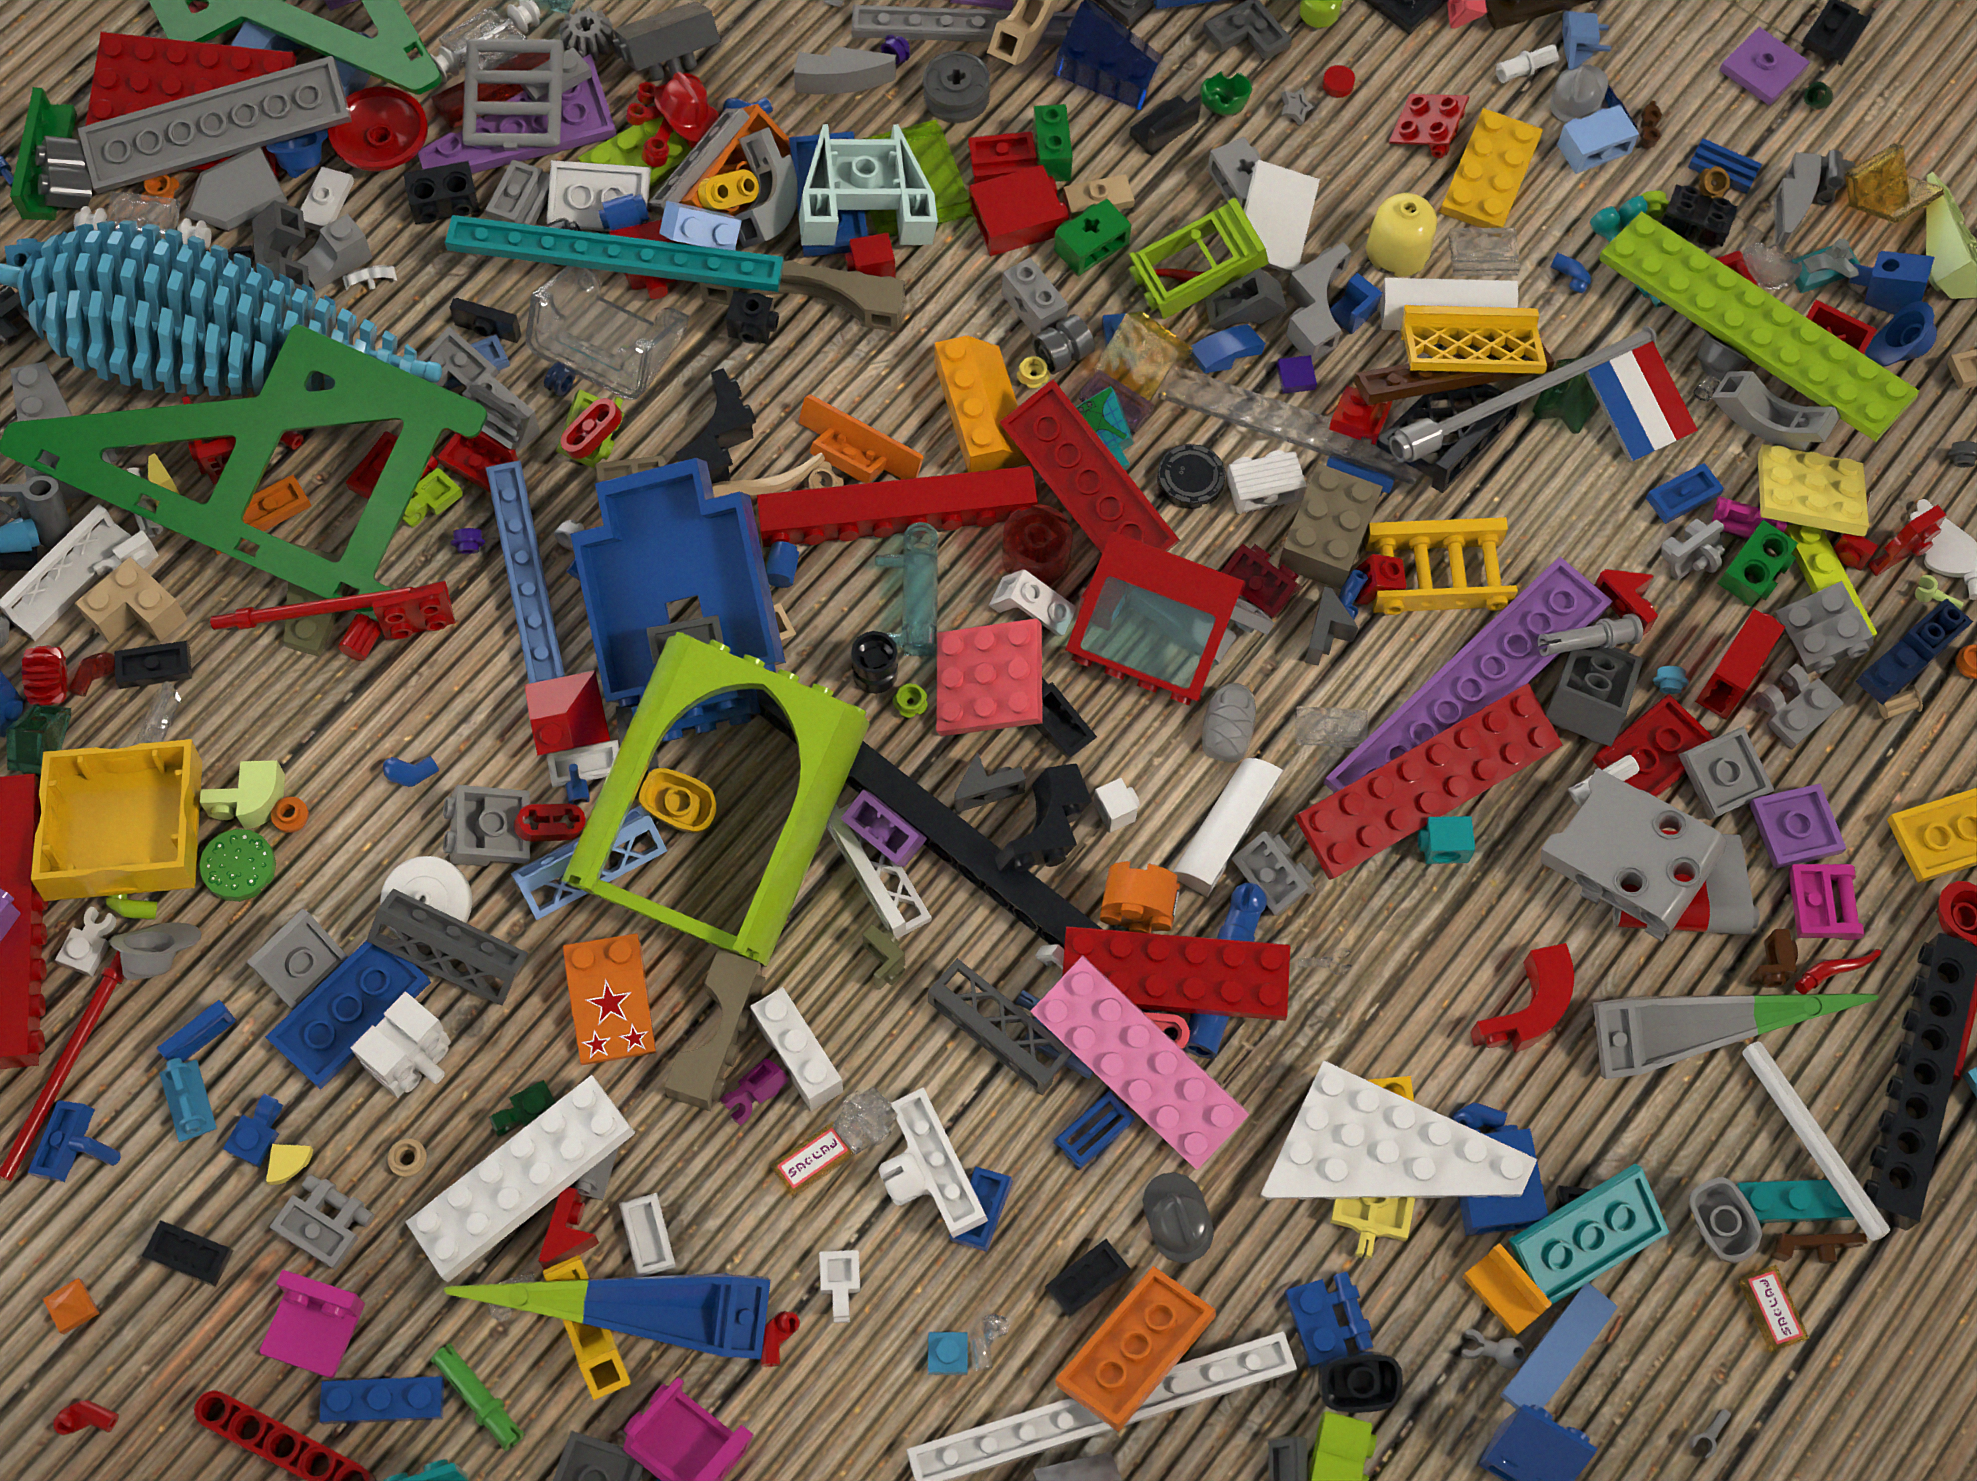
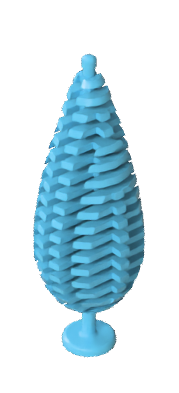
[0,220,442,396]

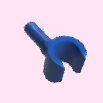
[565,764,590,804]

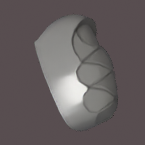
[1202,682,1256,763]
[1689,1177,1762,1263]

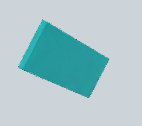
[1509,1164,1670,1304]

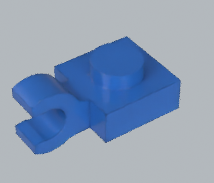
[223,1094,283,1168]

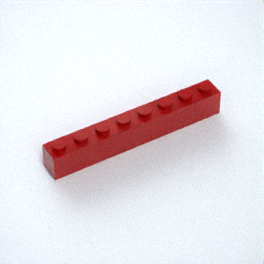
[757,466,1038,548]
[0,773,48,1070]

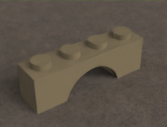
[664,949,766,1111]

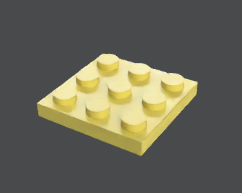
[1758,444,1869,537]

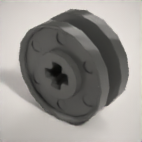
[923,51,990,123]

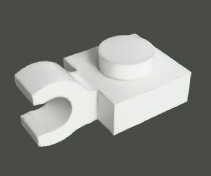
[94,530,159,577]
[820,1250,860,1323]

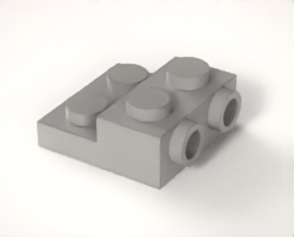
[1776,581,1874,674]
[443,785,530,866]

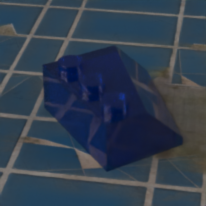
[1053,0,1164,110]

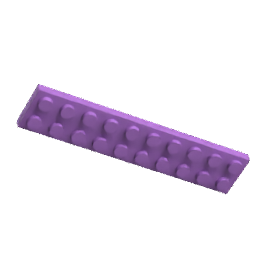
[1324,557,1613,793]

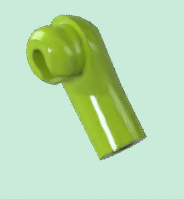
[105,894,157,920]

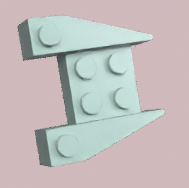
[799,124,938,245]

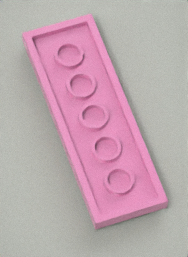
[1030,956,1250,1170]

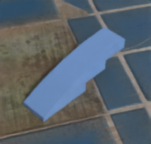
[1499,1282,1618,1410]

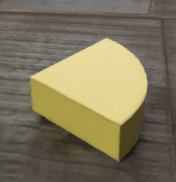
[266,1144,313,1185]

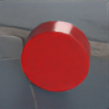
[1322,65,1355,98]

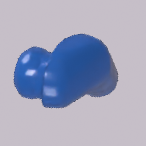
[1338,570,1368,620]

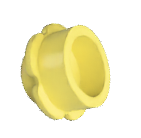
[1017,356,1050,389]

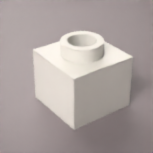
[1093,778,1140,833]

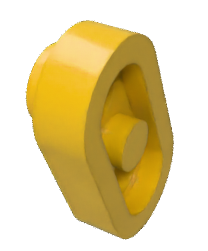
[698,169,759,211]

